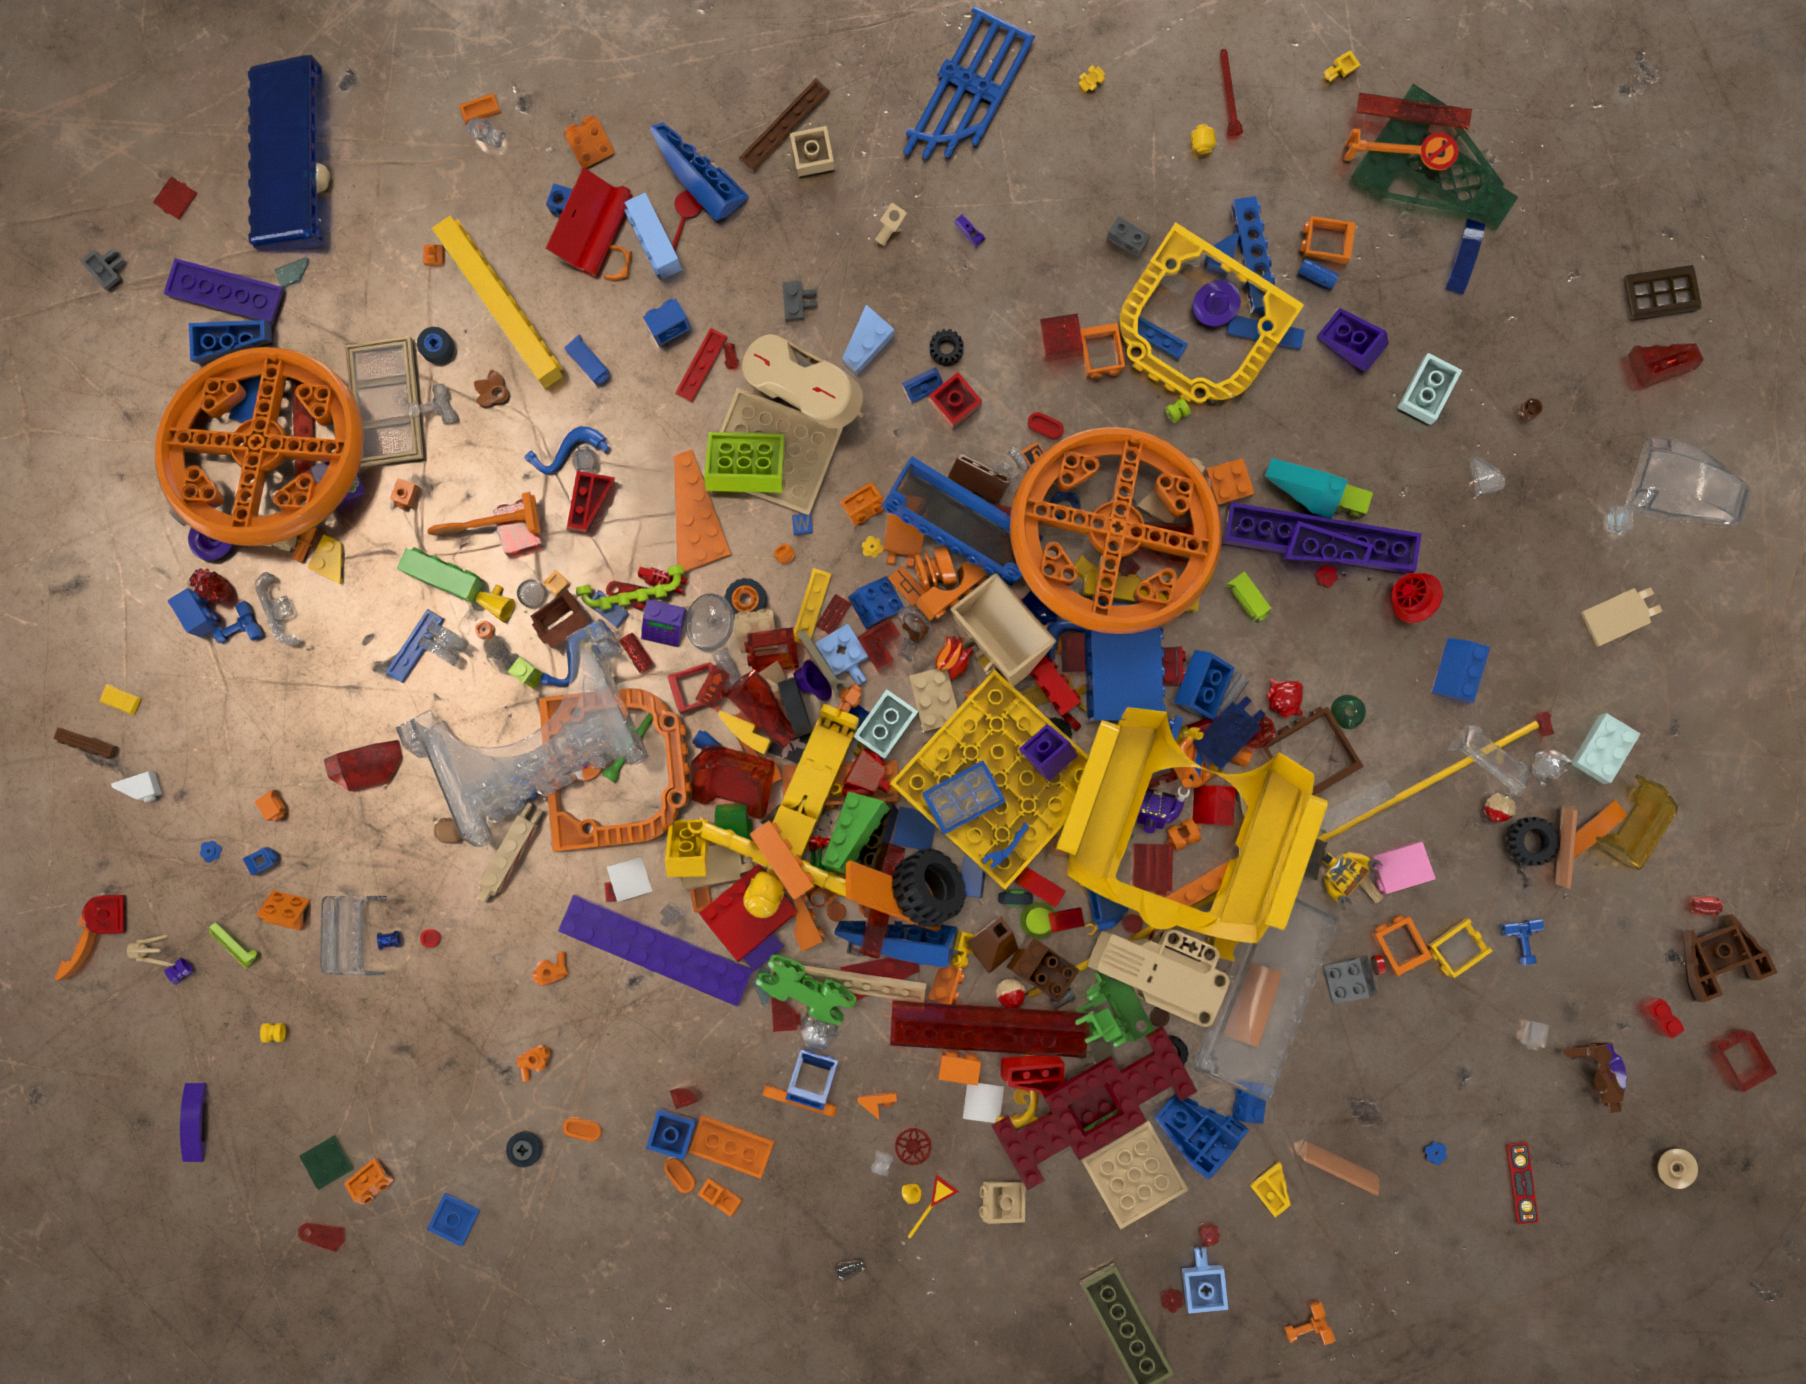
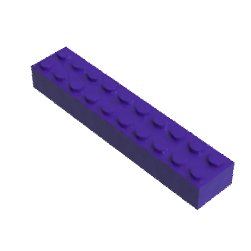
[1222,502,1422,574]
[558,895,753,1006]

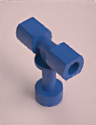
[212,601,263,644]
[1501,918,1544,965]

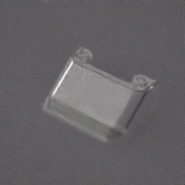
[1448,725,1530,798]

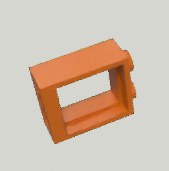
[1300,216,1356,265]
[1079,323,1125,379]
[1372,915,1432,976]

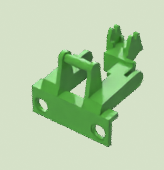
[1075,971,1155,1047]

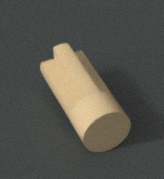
[1359,875,1384,903]

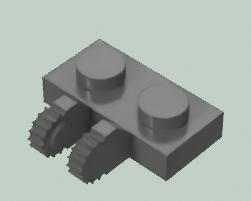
[80,249,126,290]
[782,281,818,321]

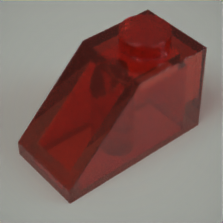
[771,996,801,1032]

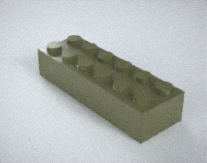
[1079,1262,1174,1384]

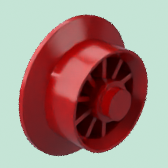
[1391,573,1443,623]

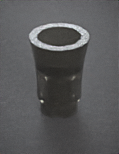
[1304,838,1328,880]

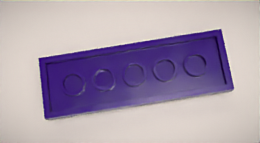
[164,258,284,324]

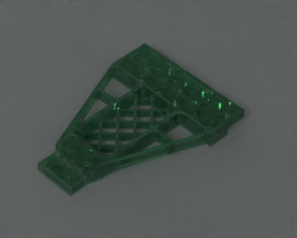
[1351,84,1518,230]

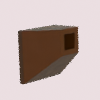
[965,917,1018,973]

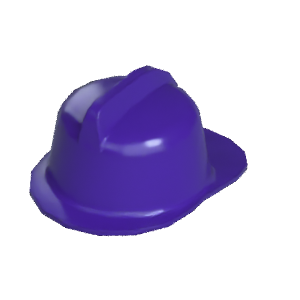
[793,660,832,701]

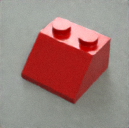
[1192,785,1236,826]

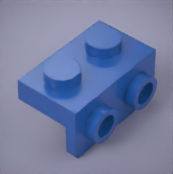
[1233,1080,1268,1124]

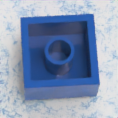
[643,298,691,346]
[167,588,220,637]
[646,1108,698,1160]

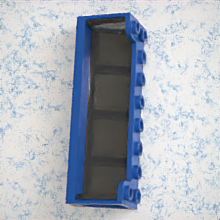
[881,456,1043,586]

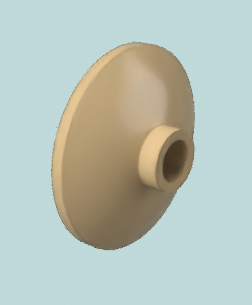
[1658,1149,1698,1189]

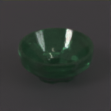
[1330,694,1366,729]

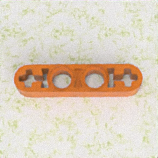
[762,1085,838,1117]

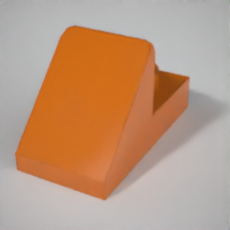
[857,1092,897,1119]

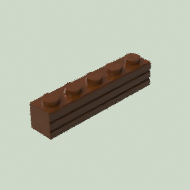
[54,727,118,759]

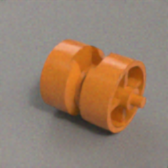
[1165,817,1202,852]

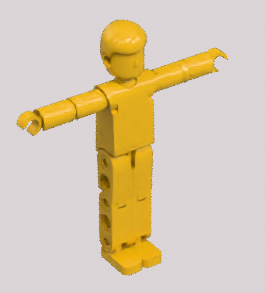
[688,704,859,918]

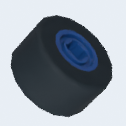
[417,326,454,363]

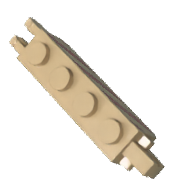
[477,803,543,903]

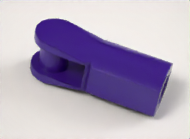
[954,214,986,247]

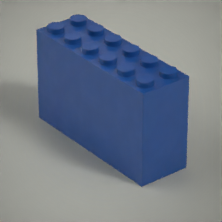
[1084,603,1166,723]

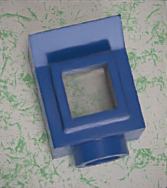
[242,847,278,875]

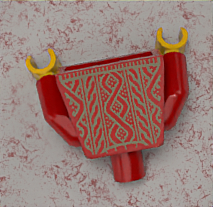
[831,743,891,798]

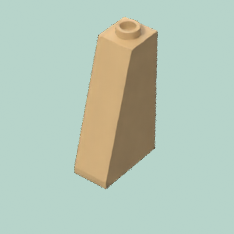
[1136,458,1205,528]

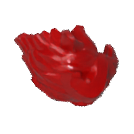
[1266,678,1303,718]

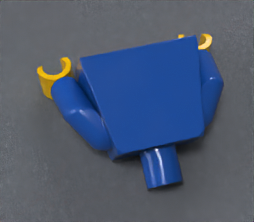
[1078,884,1129,935]

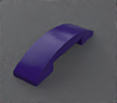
[180,1083,206,1162]

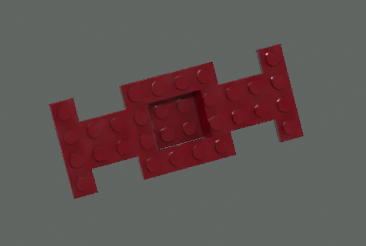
[991,1026,1197,1190]

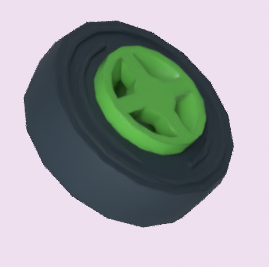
[998,890,1033,907]

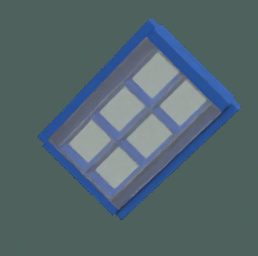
[921,760,1005,835]

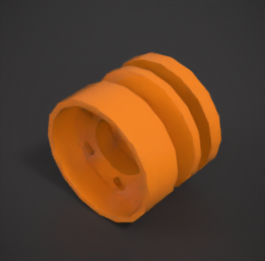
[914,545,957,592]

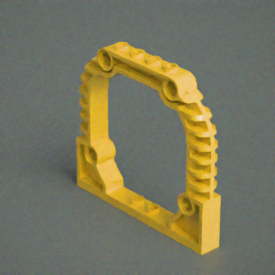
[1120,222,1304,404]

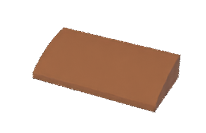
[1555,805,1578,889]
[1219,960,1282,1048]
[1298,1140,1380,1196]

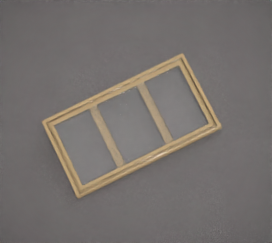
[345,336,424,468]

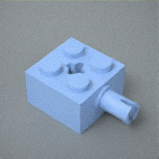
[815,623,868,686]
[1181,1247,1228,1313]

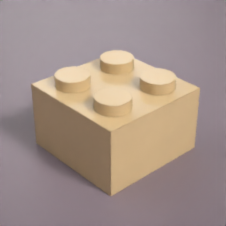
[790,126,835,177]

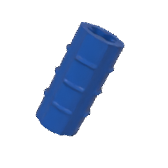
[1298,258,1340,290]

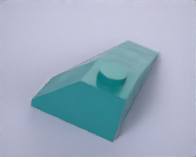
[1265,458,1348,519]

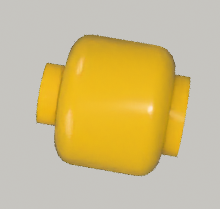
[1191,124,1216,154]

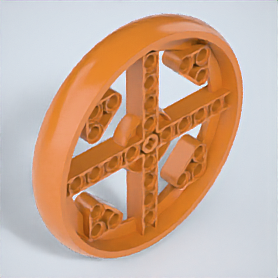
[154,347,364,546]
[1010,427,1222,634]

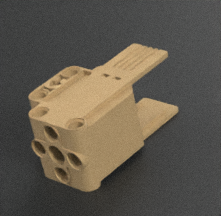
[1087,928,1230,1027]

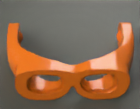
[604,245,632,280]

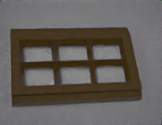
[1625,265,1702,320]

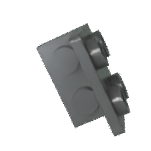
[1324,955,1377,1004]

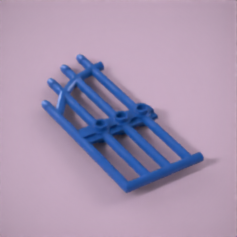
[903,5,1035,159]

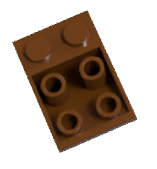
[1006,935,1080,1003]

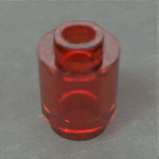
[1691,895,1723,916]

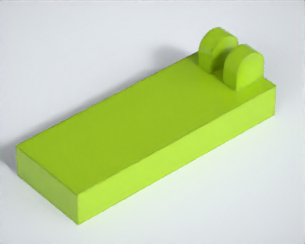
[209,922,257,968]

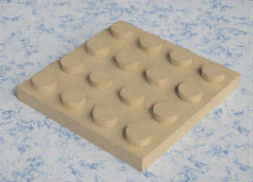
[1081,1120,1188,1230]

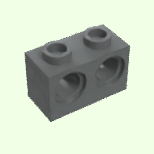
[1106,216,1151,258]

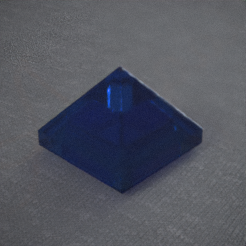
[848,704,869,728]

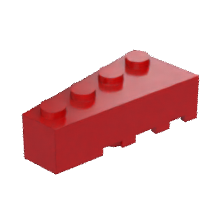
[1030,656,1081,717]

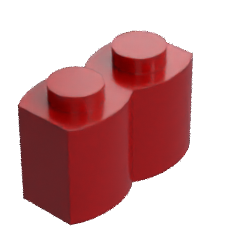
[1641,997,1684,1039]

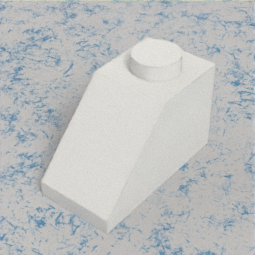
[111,772,162,802]

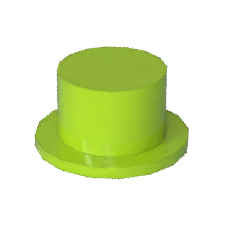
[1019,901,1055,940]

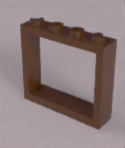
[1258,706,1364,796]

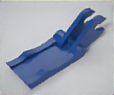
[983,822,1029,868]

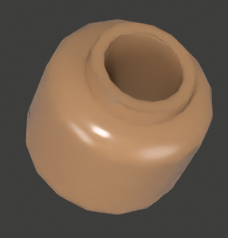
[433,818,464,843]

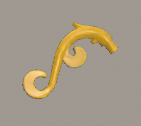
[996,1048,1046,1128]

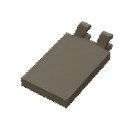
[796,629,847,694]

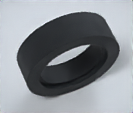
[778,677,813,738]

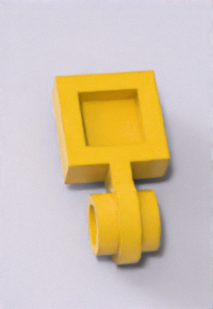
[1324,50,1361,82]
[952,930,974,969]

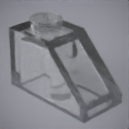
[1468,456,1505,497]

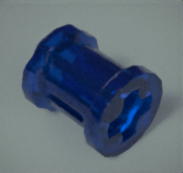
[377,931,401,950]

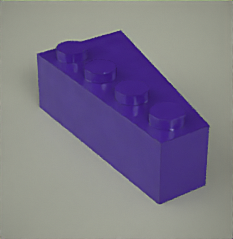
[1283,521,1373,564]

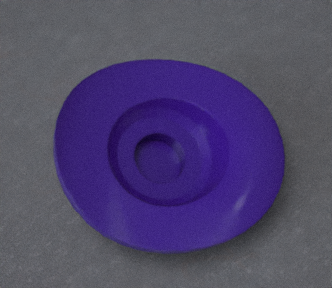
[1193,280,1241,326]
[188,527,233,561]

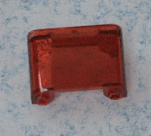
[691,745,775,819]

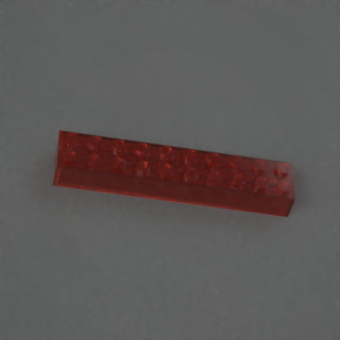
[890,1001,1089,1058]

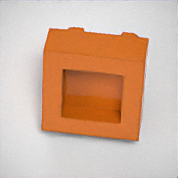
[423,244,444,265]

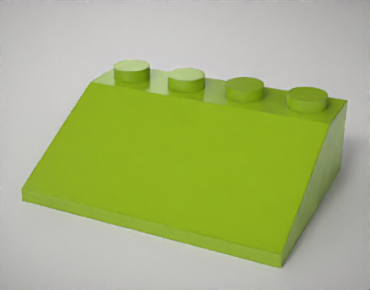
[704,432,785,493]

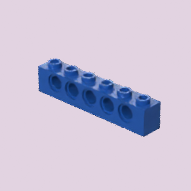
[1231,196,1275,314]

